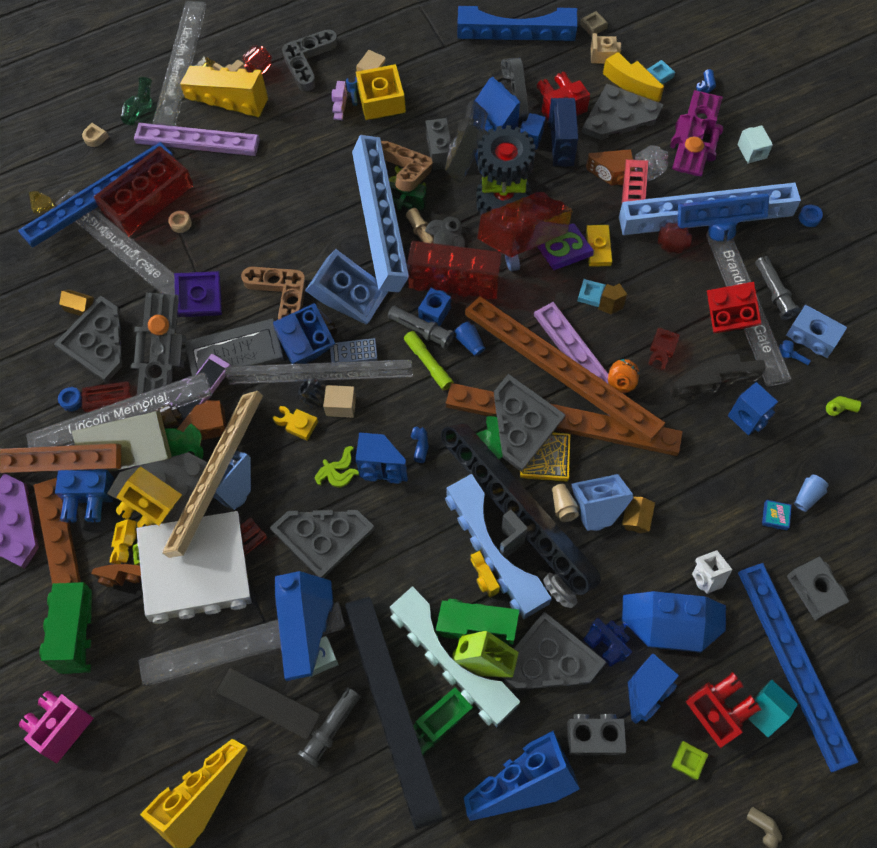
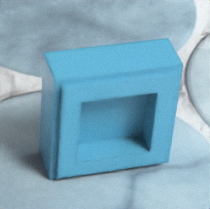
[647,60,675,85]
[577,279,605,307]

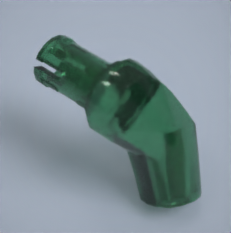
[121,77,153,125]

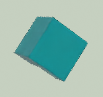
[748,680,798,737]

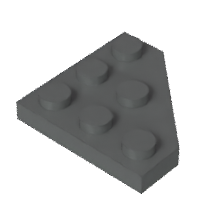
[582,84,664,140]
[54,296,122,383]
[494,374,566,472]
[107,452,208,523]
[270,510,375,578]
[501,612,606,690]

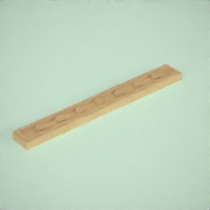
[162,391,263,558]

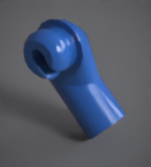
[696,69,716,93]
[411,427,429,463]

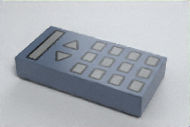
[330,338,378,367]

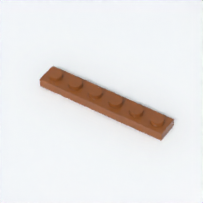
[0,444,121,474]
[34,478,81,584]

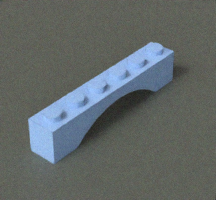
[445,474,551,619]

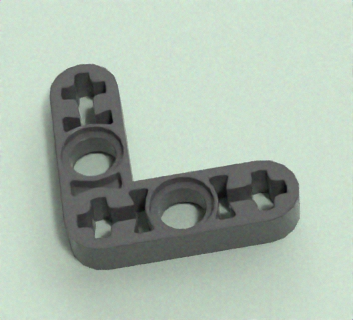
[282,30,338,91]
[501,58,529,122]

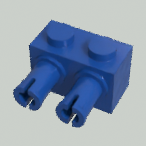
[55,469,116,523]

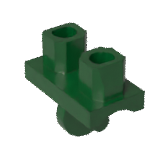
[389,181,427,213]

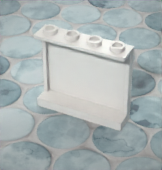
[136,511,252,624]

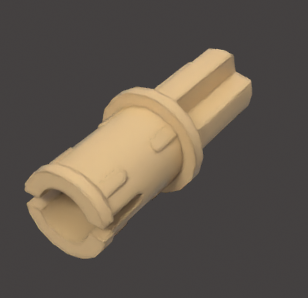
[406,208,434,248]

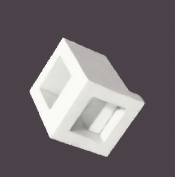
[692,550,732,594]

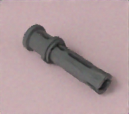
[755,256,800,320]
[388,305,455,349]
[298,688,361,768]

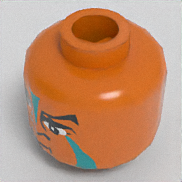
[608,359,640,393]

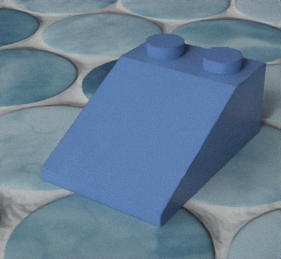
[305,249,388,325]

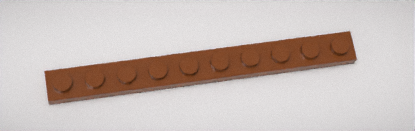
[465,297,665,443]
[446,383,682,456]

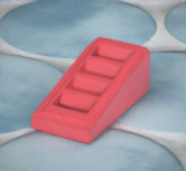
[622,160,648,202]

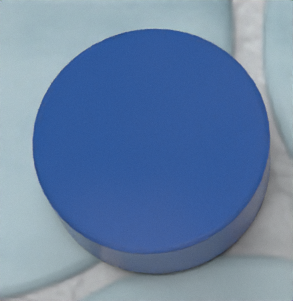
[799,205,823,227]
[58,387,84,411]

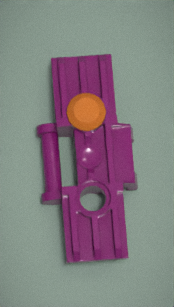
[670,90,723,177]

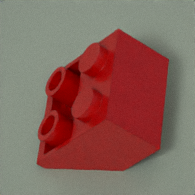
[707,282,761,334]

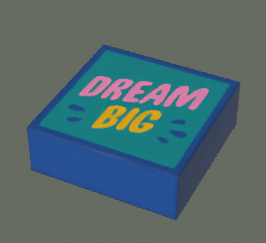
[762,500,791,530]

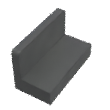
[500,510,528,558]

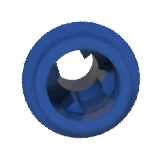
[455,321,486,356]

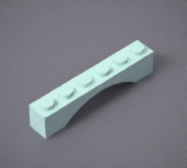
[390,586,520,728]

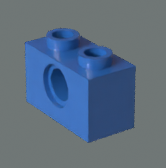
[728,382,778,436]

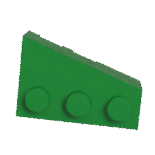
[39,582,92,674]
[436,599,520,648]

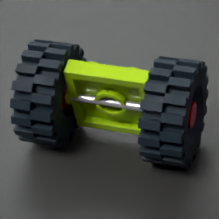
[476,125,535,227]

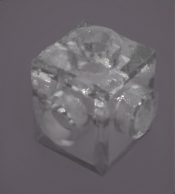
[635,145,668,181]

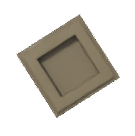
[580,11,608,37]

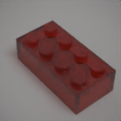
[93,146,193,236]
[477,192,573,257]
[407,241,502,299]

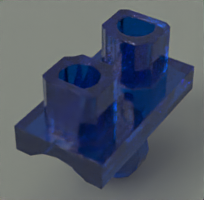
[584,618,632,667]

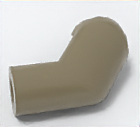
[747,807,782,848]

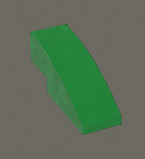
[413,687,473,755]

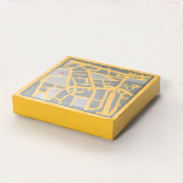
[520,433,570,481]

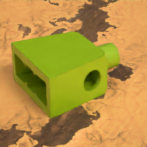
[452,631,519,677]

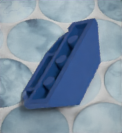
[622,591,726,653]

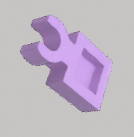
[332,81,347,120]

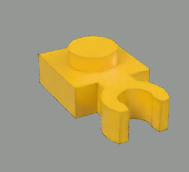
[273,406,318,441]
[110,519,137,564]
[470,551,500,597]

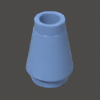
[794,474,829,512]

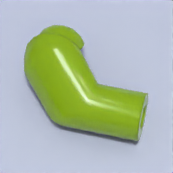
[826,396,861,416]

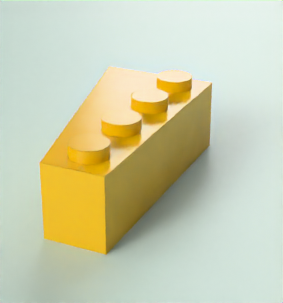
[180,66,268,117]

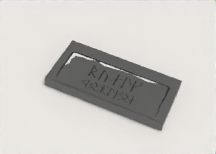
[185,318,284,378]

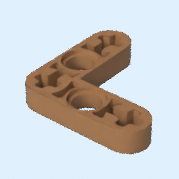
[381,141,433,191]
[241,267,306,320]

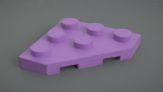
[0,473,39,569]

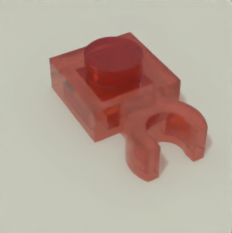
[649,327,680,370]

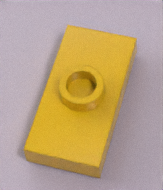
[586,225,612,266]

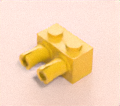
[116,466,182,528]

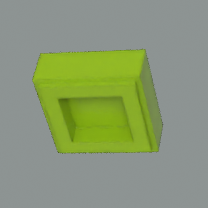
[671,741,708,780]

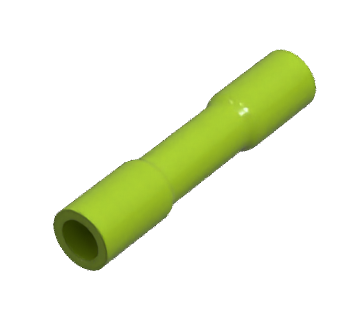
[404,331,454,390]

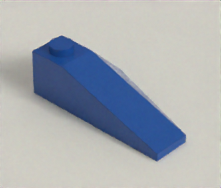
[275,571,333,681]
[463,731,580,821]

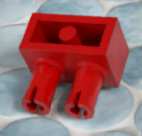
[536,72,590,120]
[685,672,762,748]

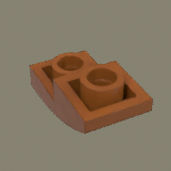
[91,564,142,587]

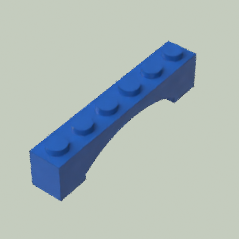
[457,6,577,41]

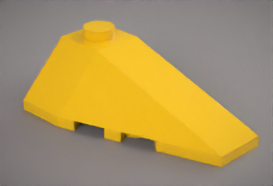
[140,739,248,848]

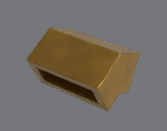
[598,283,627,314]
[59,290,94,316]
[622,497,655,534]

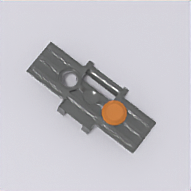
[131,292,186,405]

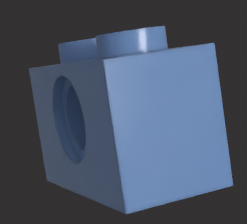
[786,305,847,358]

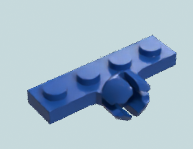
[678,193,770,241]

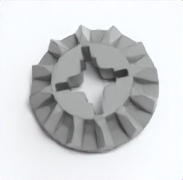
[543,573,577,608]

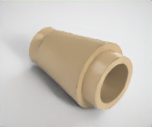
[552,484,579,522]

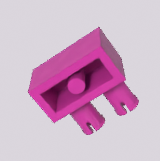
[19,691,94,763]

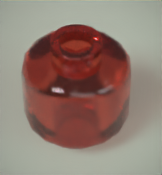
[242,45,272,75]
[658,222,692,253]

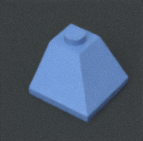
[213,451,251,510]
[571,474,633,531]

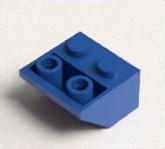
[473,77,520,132]
[273,303,335,369]
[356,433,408,483]
[628,654,679,724]

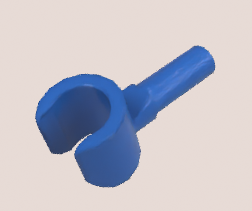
[346,77,358,106]
[779,340,811,365]

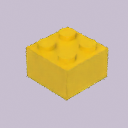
[356,64,406,120]

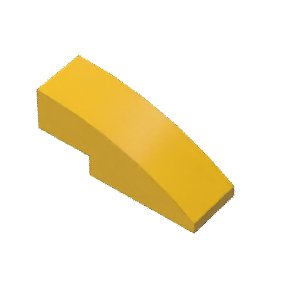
[603,52,664,102]

